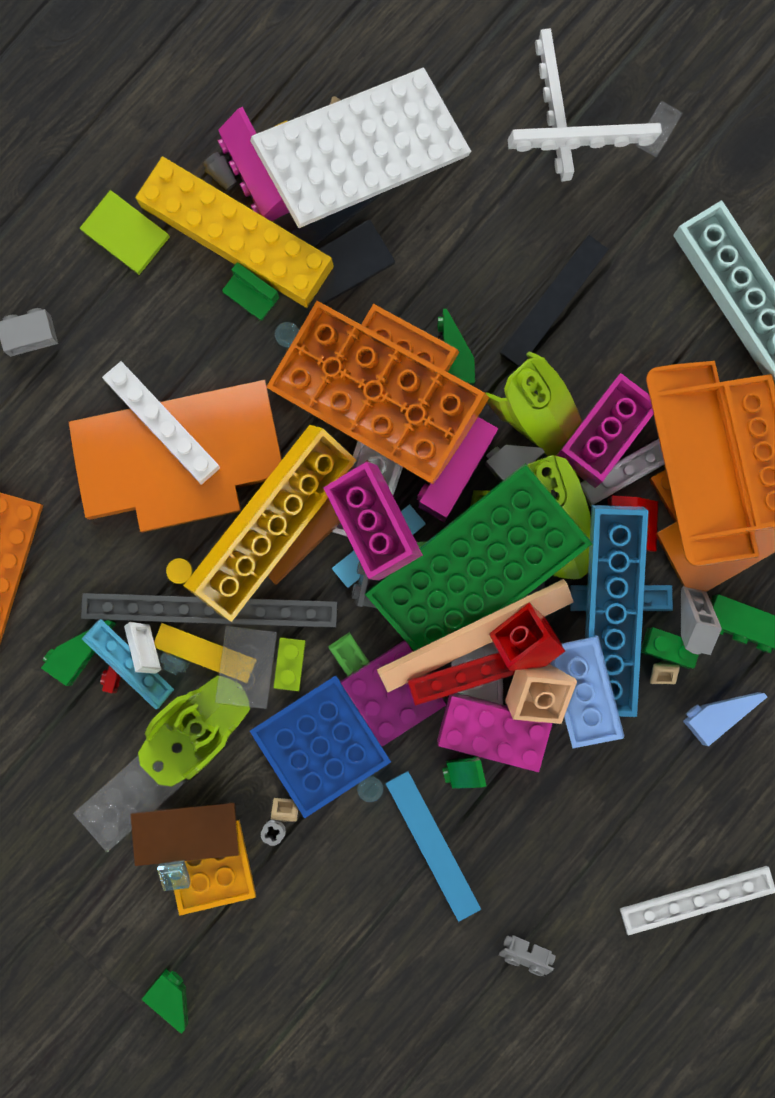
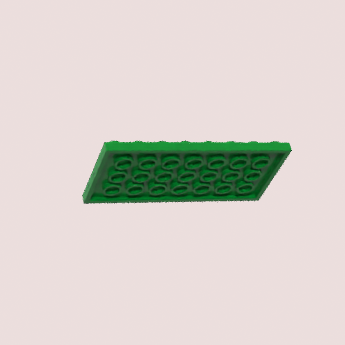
[365,463,592,651]

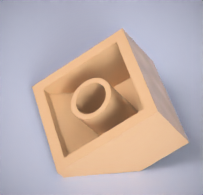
[505,664,577,724]

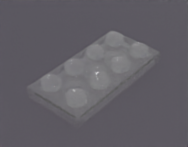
[73,755,186,852]

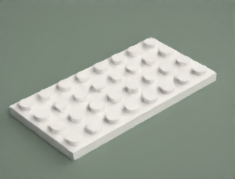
[250,67,471,228]

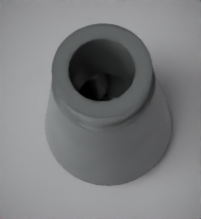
[202,152,238,191]

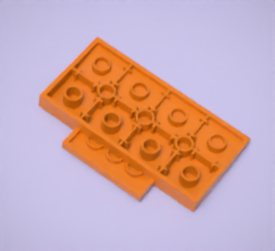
[266,301,489,484]
[69,380,282,533]

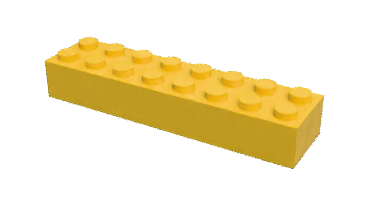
[135,156,334,308]
[183,425,357,622]

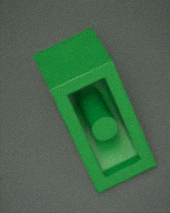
[141,969,188,1034]

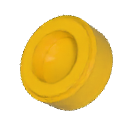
[166,558,193,584]

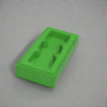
[328,632,370,676]

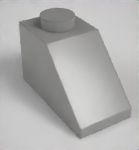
[485,445,545,483]

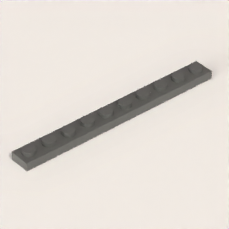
[81,593,337,628]

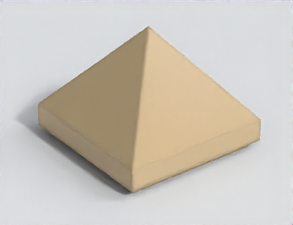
[650,661,680,684]
[271,798,298,822]

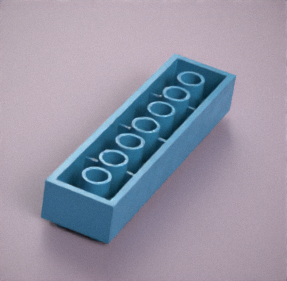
[585,505,648,717]

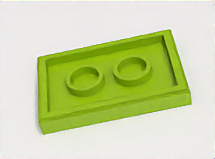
[80,190,170,275]

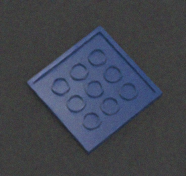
[250,675,391,818]

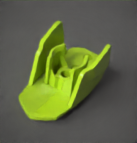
[486,351,582,456]
[527,455,591,579]
[138,676,250,787]

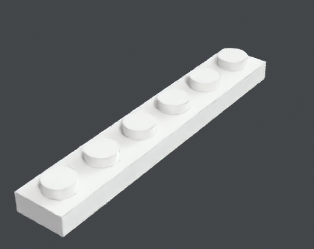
[535,28,574,182]
[508,123,662,152]
[102,361,220,485]

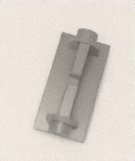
[499,935,556,976]

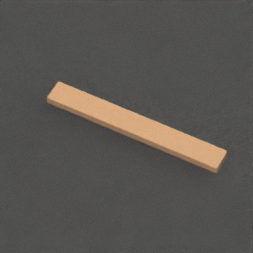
[377,579,574,692]

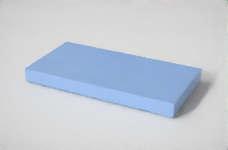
[550,636,624,748]

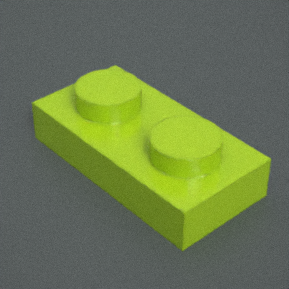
[274,638,306,691]

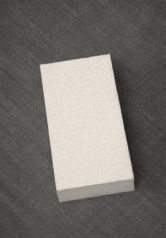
[124,622,161,674]

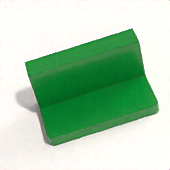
[222,262,279,320]

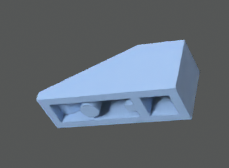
[683,692,767,746]

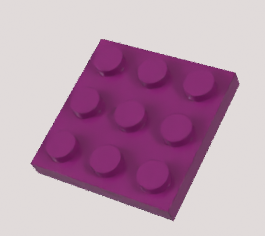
[340,640,446,746]

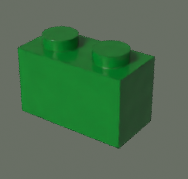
[641,627,699,669]

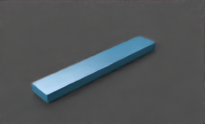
[386,771,481,922]

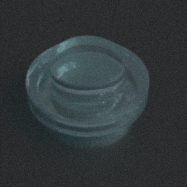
[275,322,299,347]
[357,776,383,802]

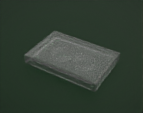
[215,626,277,709]

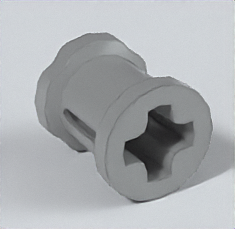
[261,820,286,846]

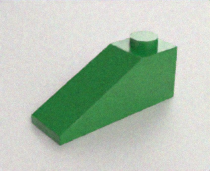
[41,620,116,686]
[442,755,486,789]

